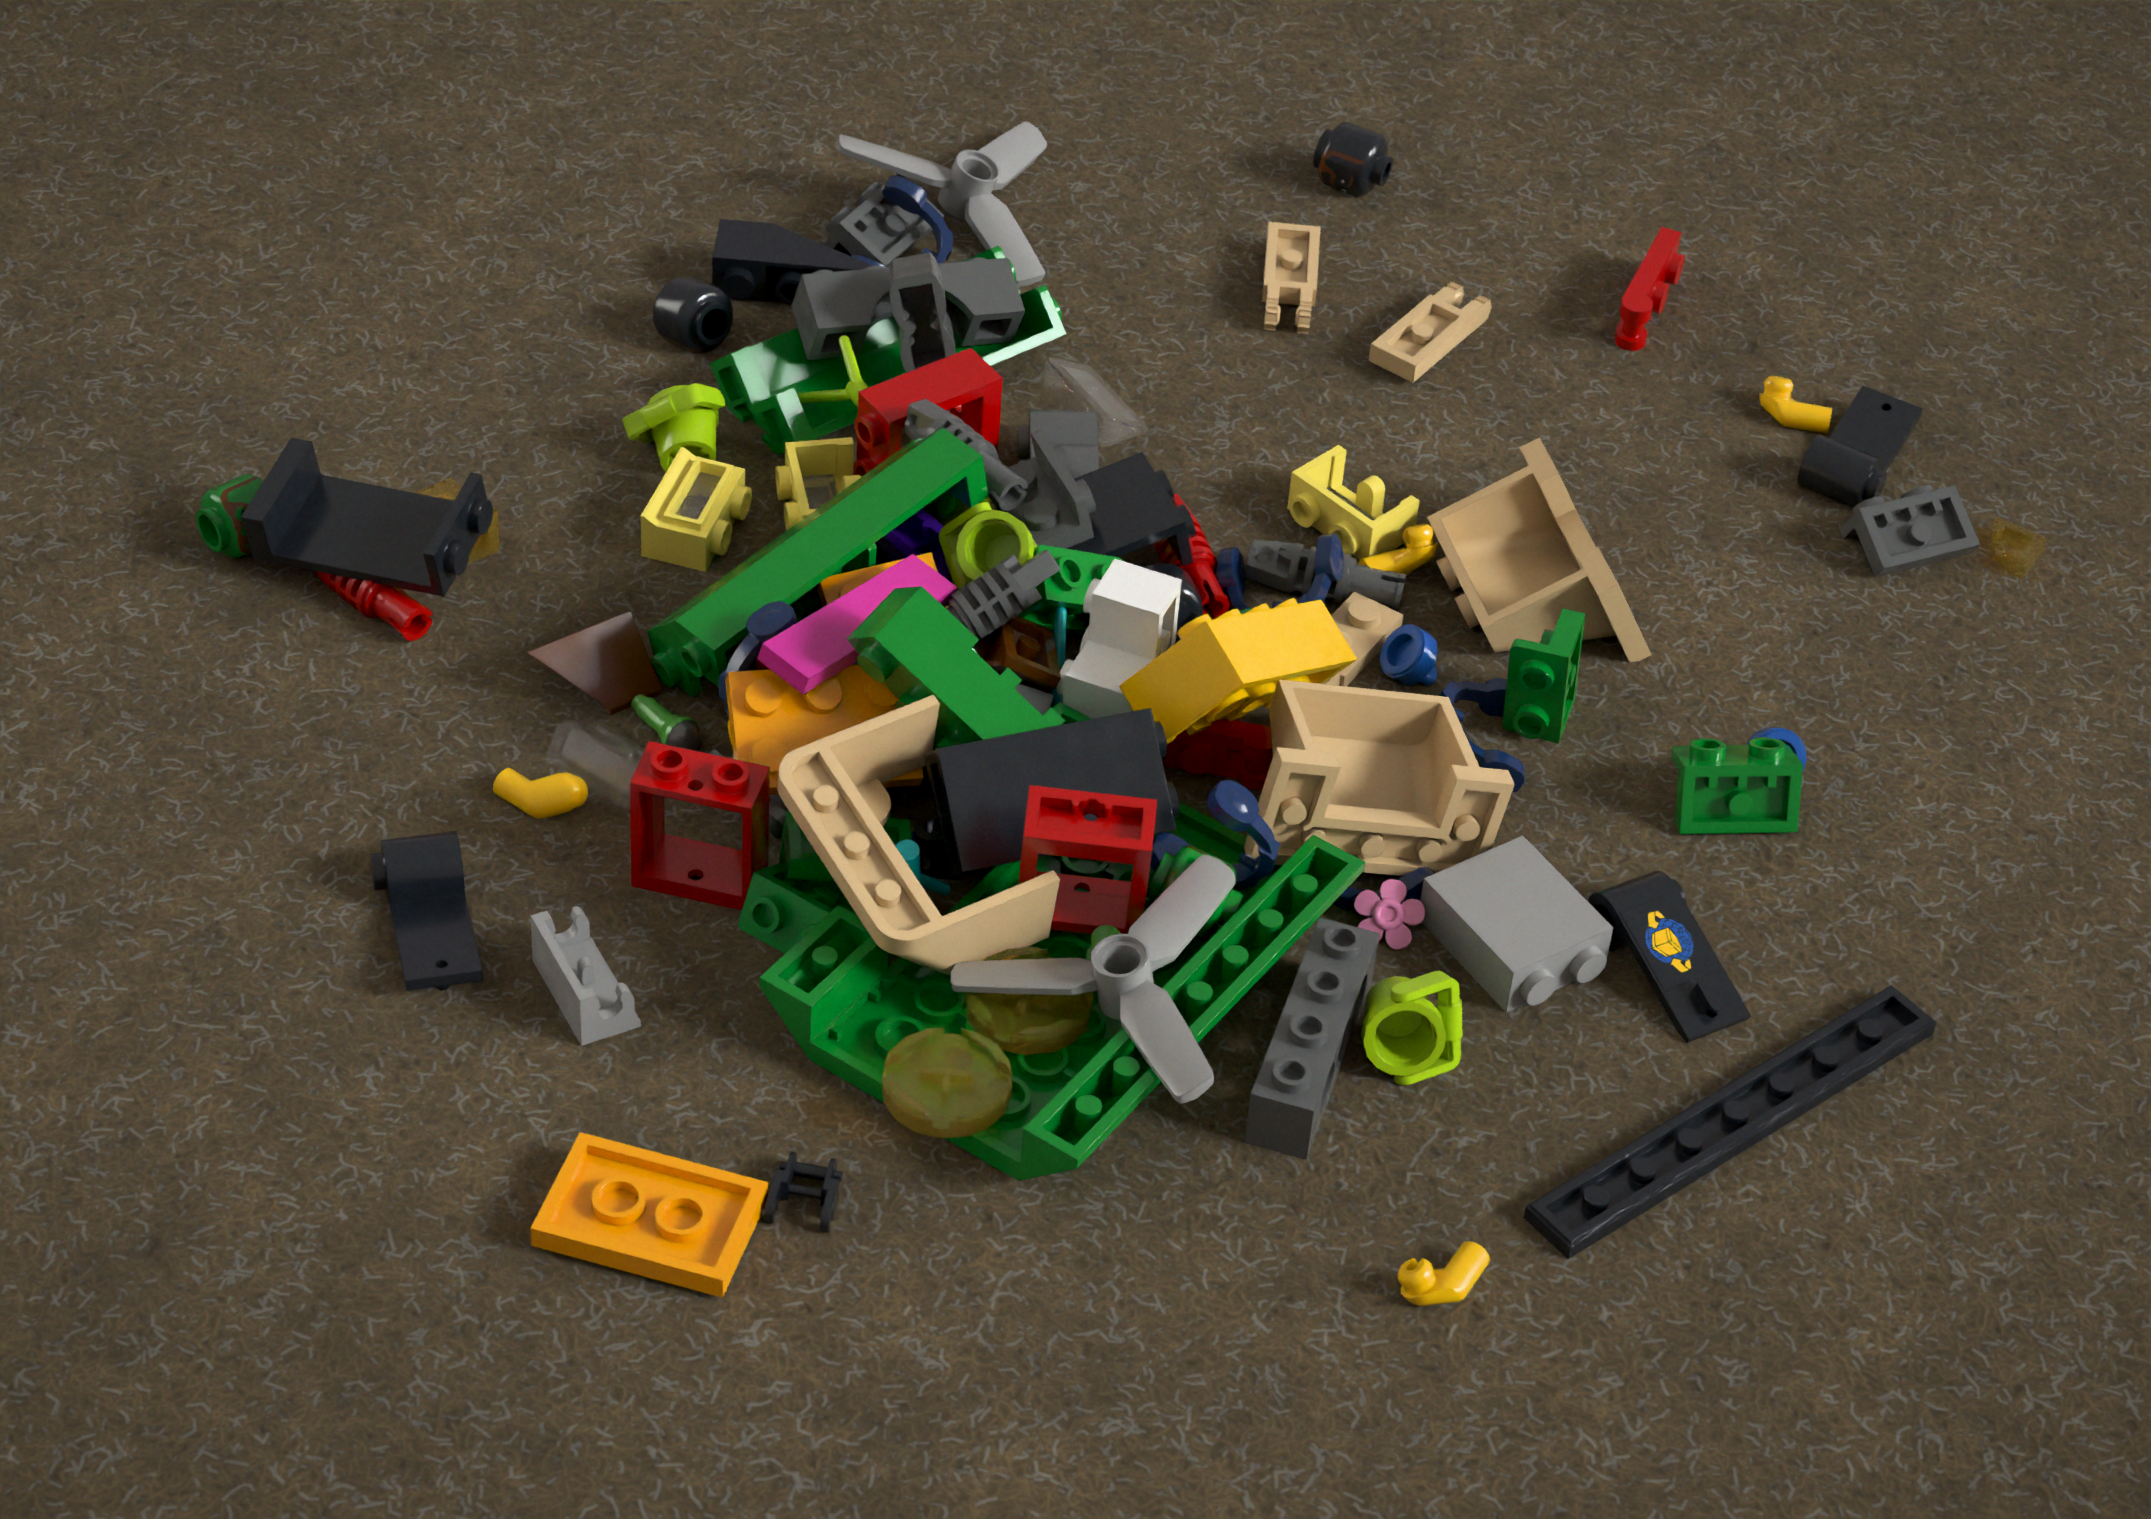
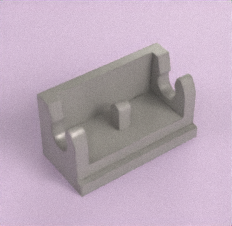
[531,906,641,1046]

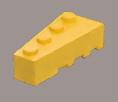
[1119,598,1357,744]

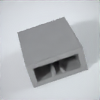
[1420,836,1613,1012]

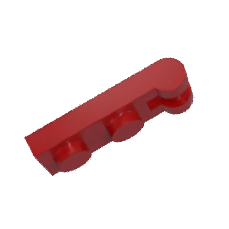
[1614,227,1685,351]
[1162,718,1273,790]

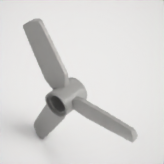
[835,122,1047,287]
[951,855,1236,1103]

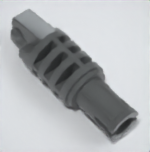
[904,399,1028,511]
[1245,539,1406,610]
[947,550,1060,640]

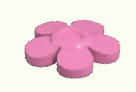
[1354,879,1425,950]

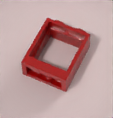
[853,348,1003,477]
[630,741,770,910]
[1018,785,1157,934]

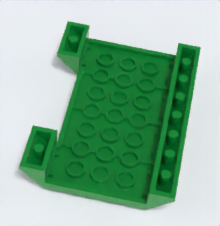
[759,702,1365,1181]

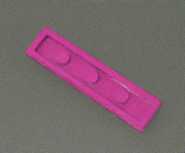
[757,554,958,694]

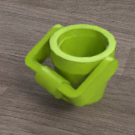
[622,383,725,472]
[939,502,1037,591]
[1361,971,1463,1085]

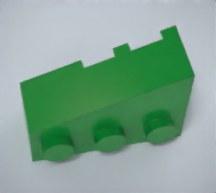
[847,586,1065,750]

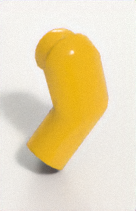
[1759,376,1832,434]
[1358,524,1438,576]
[493,768,588,819]
[1397,1241,1490,1306]

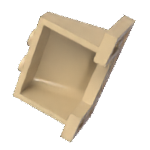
[1427,437,1651,662]
[1244,679,1515,876]

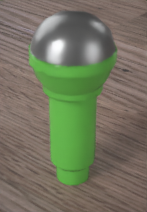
[631,694,701,751]

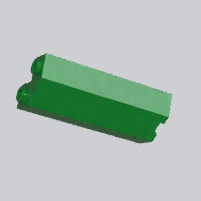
[709,246,1066,455]
[647,428,989,697]

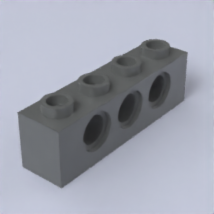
[1244,917,1380,1160]

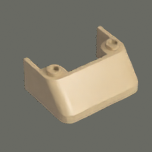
[777,695,1060,975]

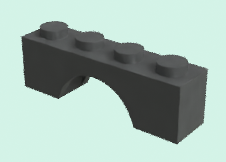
[791,257,1025,360]

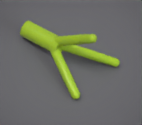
[797,335,869,407]

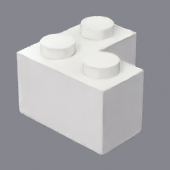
[1056,559,1182,719]

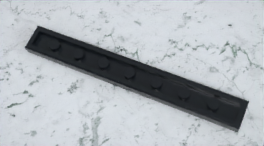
[1523,985,1937,1259]

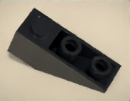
[712,219,872,305]

